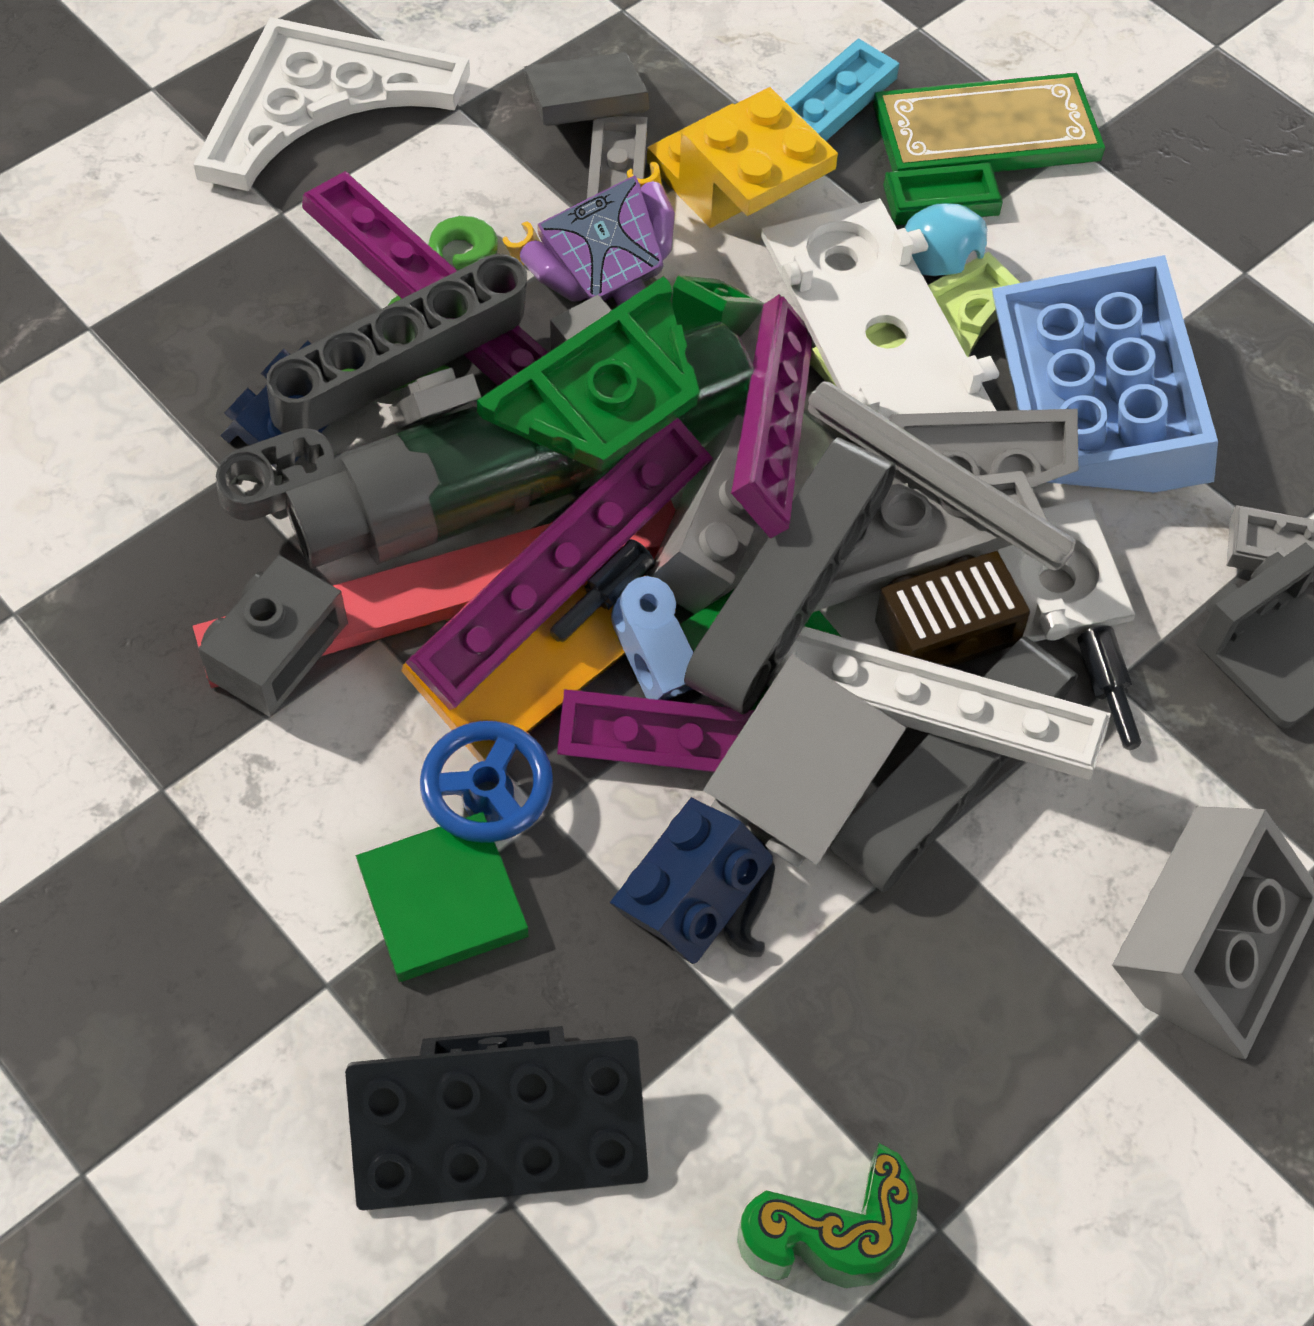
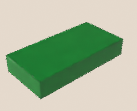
[883,163,1003,226]

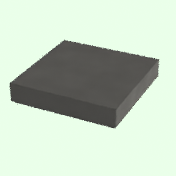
[524,52,649,126]

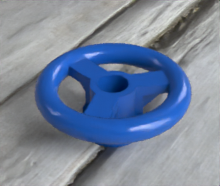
[420,721,553,843]

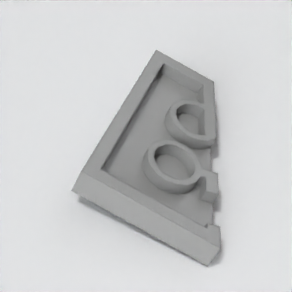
[889,409,1079,489]

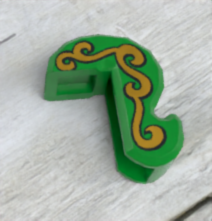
[737,1143,918,1288]

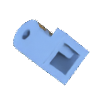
[611,576,693,701]

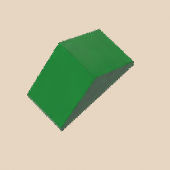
[672,276,764,365]

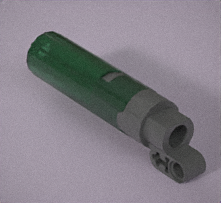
[216,320,754,569]

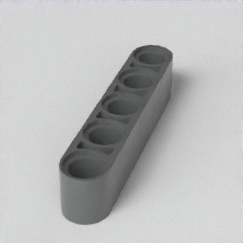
[266,254,527,433]
[684,437,897,715]
[830,636,1078,893]

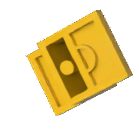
[647,87,838,228]

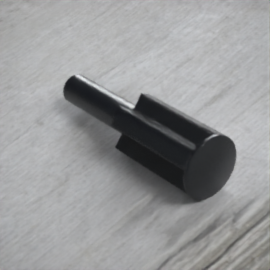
[550,539,655,642]
[1077,626,1142,750]

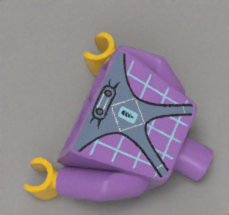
[502,162,675,306]

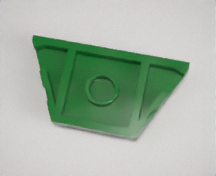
[477,276,700,471]

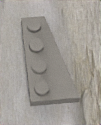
[814,471,1048,612]

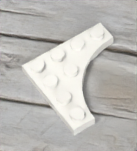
[193,17,470,191]

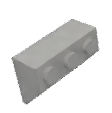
[1112,806,1314,1059]

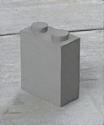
[703,654,906,868]

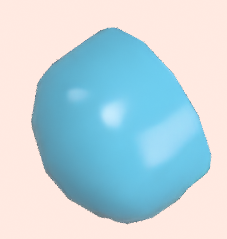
[905,203,988,276]

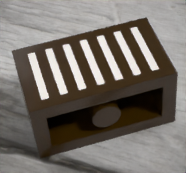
[875,550,1031,668]

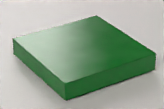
[355,812,529,983]

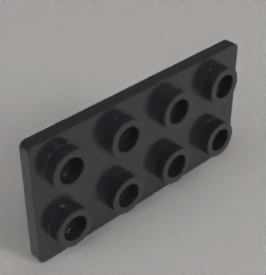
[345,1026,649,1211]

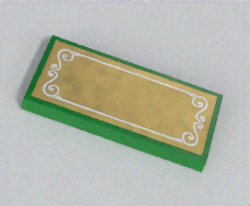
[873,72,1105,172]

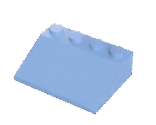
[992,255,1218,493]

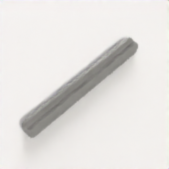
[808,381,1076,571]

